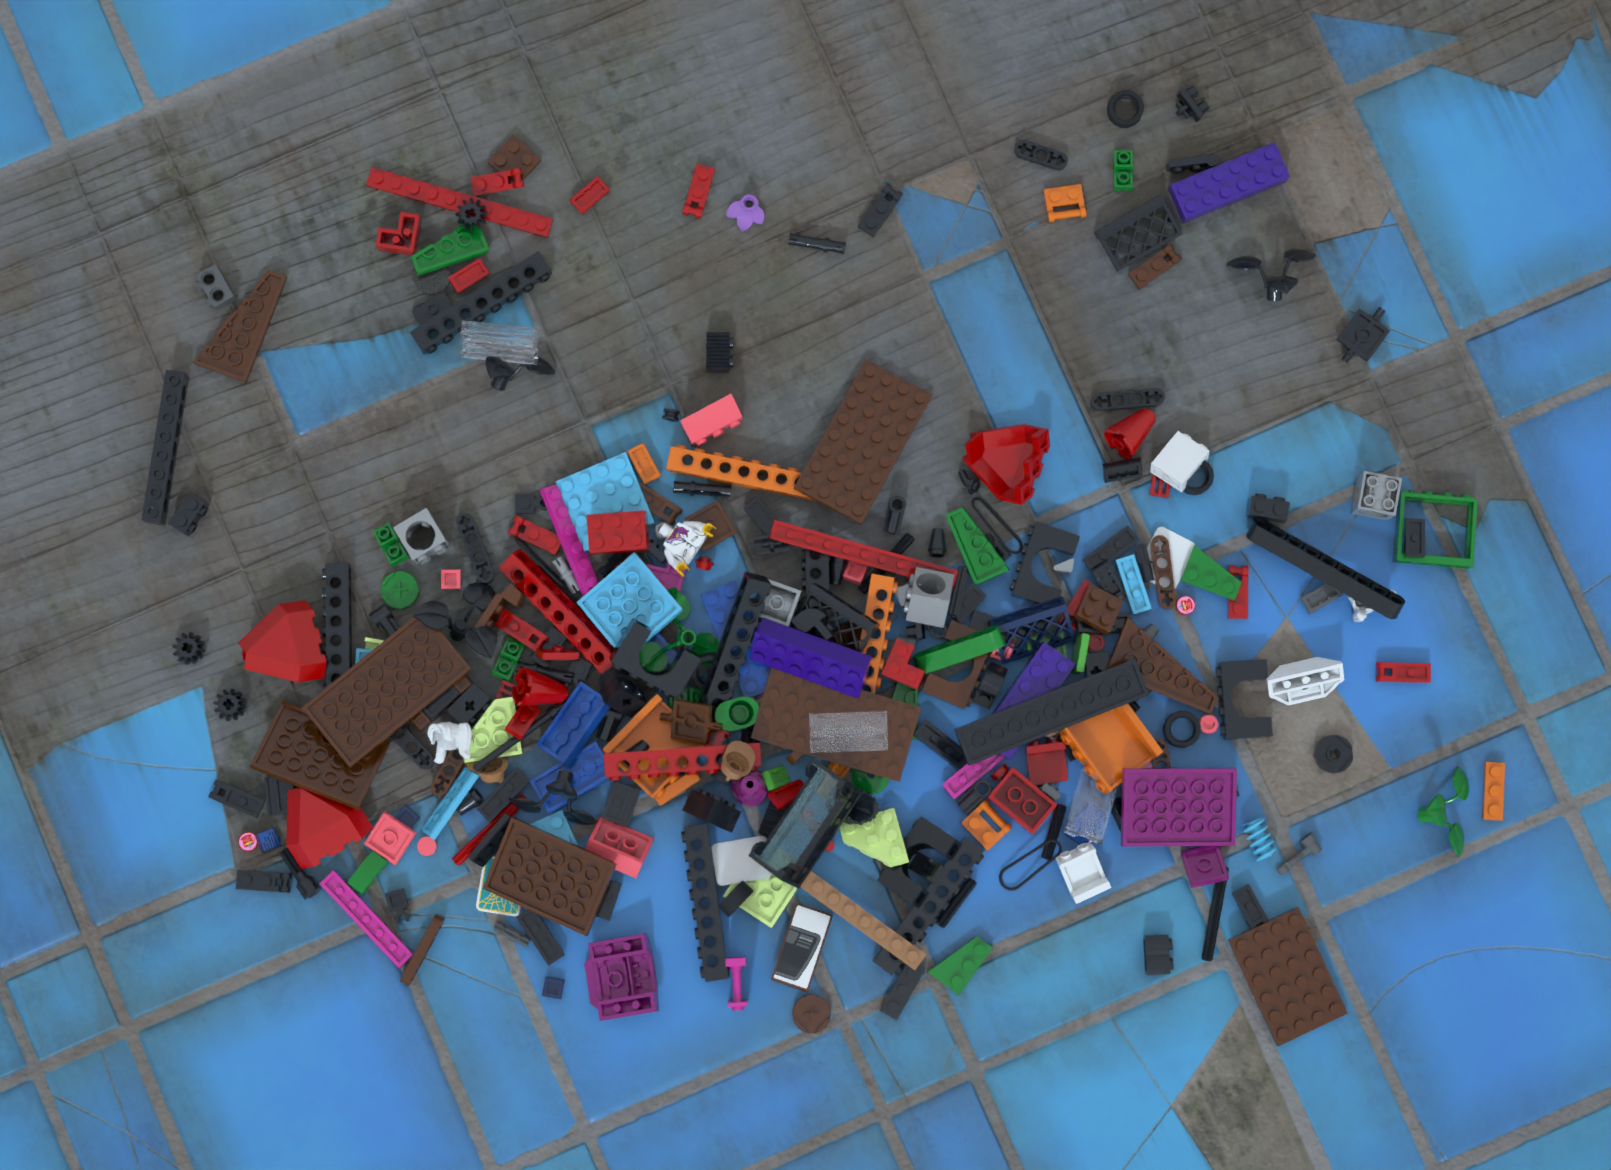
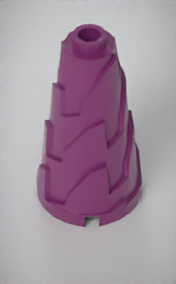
[731,769,769,807]

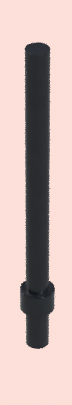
[473,699,567,772]

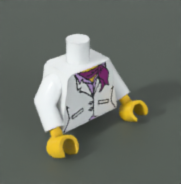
[658,521,717,577]

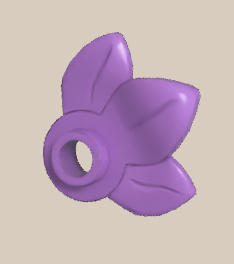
[726,194,764,231]

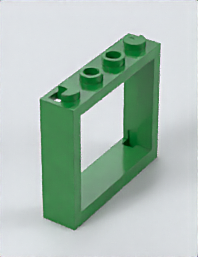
[1393,490,1478,569]

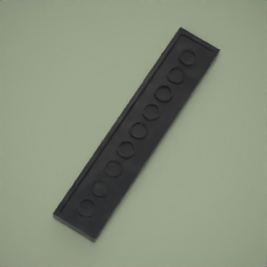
[954,659,1149,766]

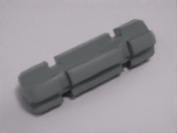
[494,921,530,947]

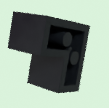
[682,789,741,833]

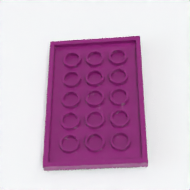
[1121,768,1237,847]

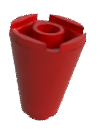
[1104,408,1156,459]
[512,668,568,706]

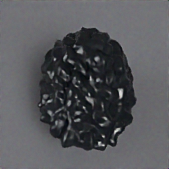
[826,786,879,825]

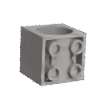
[1351,471,1402,521]
[393,508,450,565]
[903,567,954,628]
[758,579,802,627]

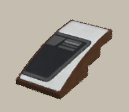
[771,903,833,993]

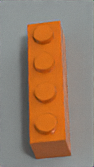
[655,772,701,806]

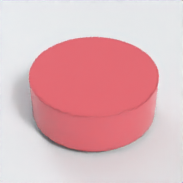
[1199,714,1218,734]
[417,836,437,856]

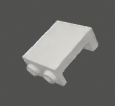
[1150,431,1209,492]
[1055,842,1111,904]

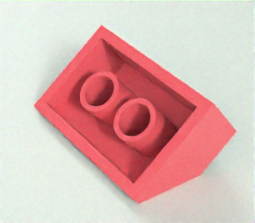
[680,394,743,447]
[585,816,654,878]

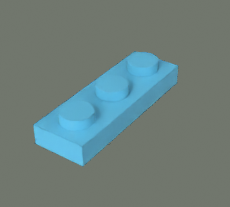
[1115,554,1152,615]

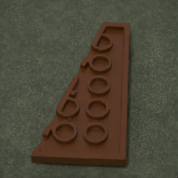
[192,270,287,383]
[1106,617,1218,714]

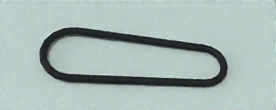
[971,497,1023,554]
[514,537,567,588]
[999,839,1062,891]

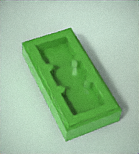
[761,765,791,791]

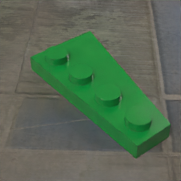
[411,225,489,276]
[946,507,1010,585]

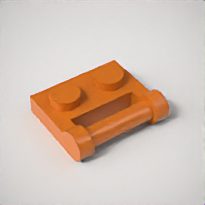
[1043,184,1086,223]
[961,799,1012,851]

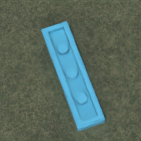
[422,767,479,840]

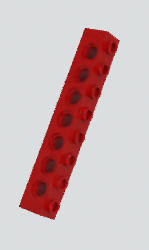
[499,548,614,674]
[603,743,761,781]

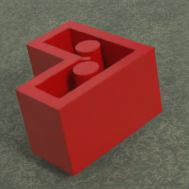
[375,212,422,256]
[882,639,925,691]

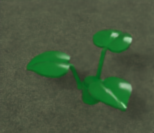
[639,587,719,671]
[1418,767,1469,857]

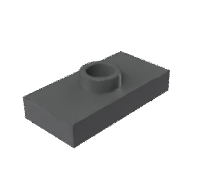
[1299,583,1343,614]
[1039,783,1061,801]

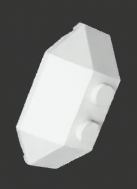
[1267,657,1344,705]

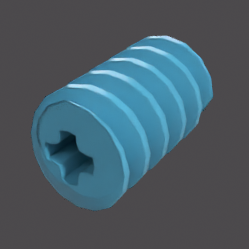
[1241,818,1278,862]

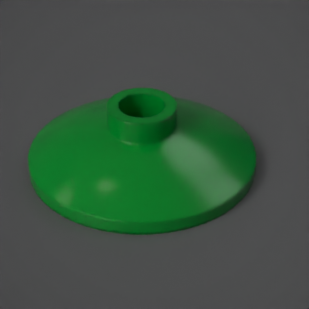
[851,768,889,794]

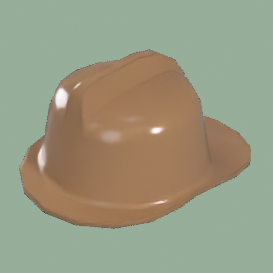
[721,741,755,781]
[465,757,508,783]

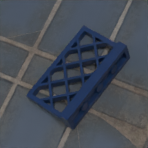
[989,596,1076,664]

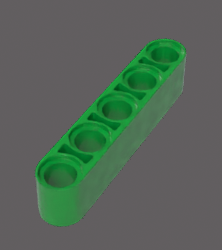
[913,626,1006,674]

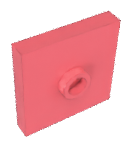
[364,811,417,865]

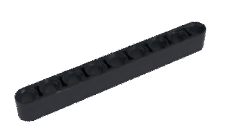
[1246,518,1405,619]

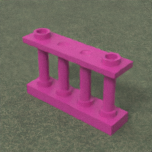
[725,957,748,1011]

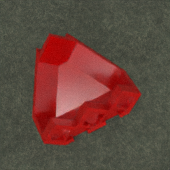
[962,424,1050,505]
[238,600,326,682]
[286,787,373,869]

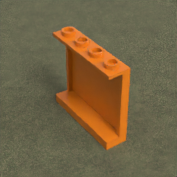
[602,694,706,799]
[1059,704,1163,794]

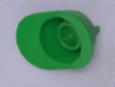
[715,696,760,731]

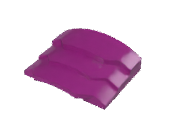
[584,933,659,1021]

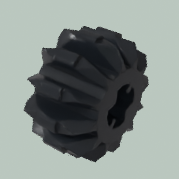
[455,198,488,231]
[172,632,206,665]
[213,689,247,722]

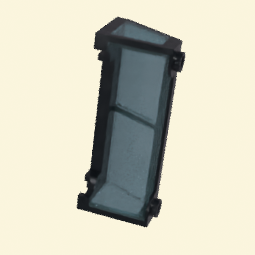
[748,758,864,889]

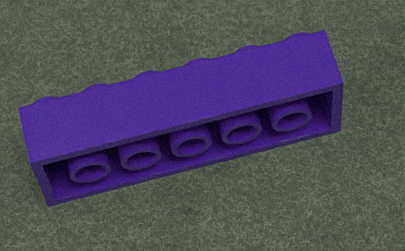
[1168,142,1290,224]
[750,618,872,698]
[992,642,1076,760]

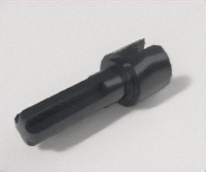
[280,848,321,900]

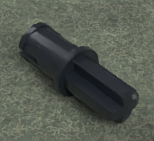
[1135,544,1155,583]

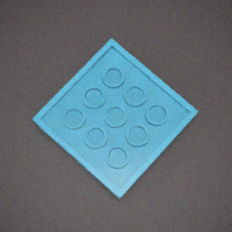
[556,452,655,552]
[576,552,683,648]

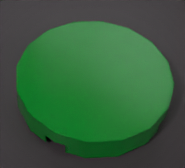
[381,571,420,609]

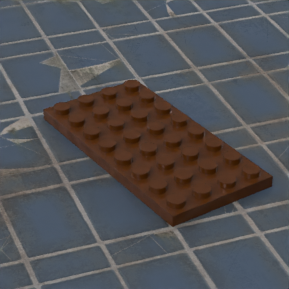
[794,360,933,525]
[302,617,472,768]
[751,668,921,782]

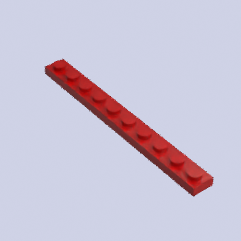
[366,167,553,238]
[769,520,958,589]

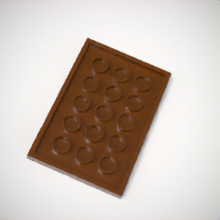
[250,701,390,810]
[482,817,617,936]
[1228,907,1348,1046]

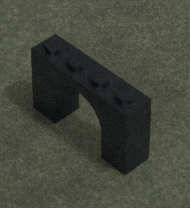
[1009,521,1080,604]
[609,618,701,698]
[1215,659,1273,740]
[877,817,962,909]

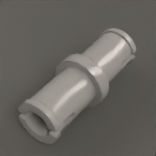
[551,556,580,595]

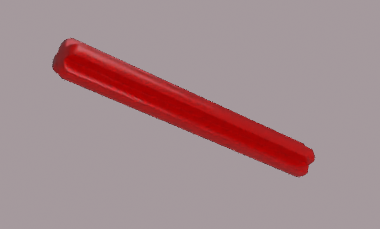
[452,794,527,866]

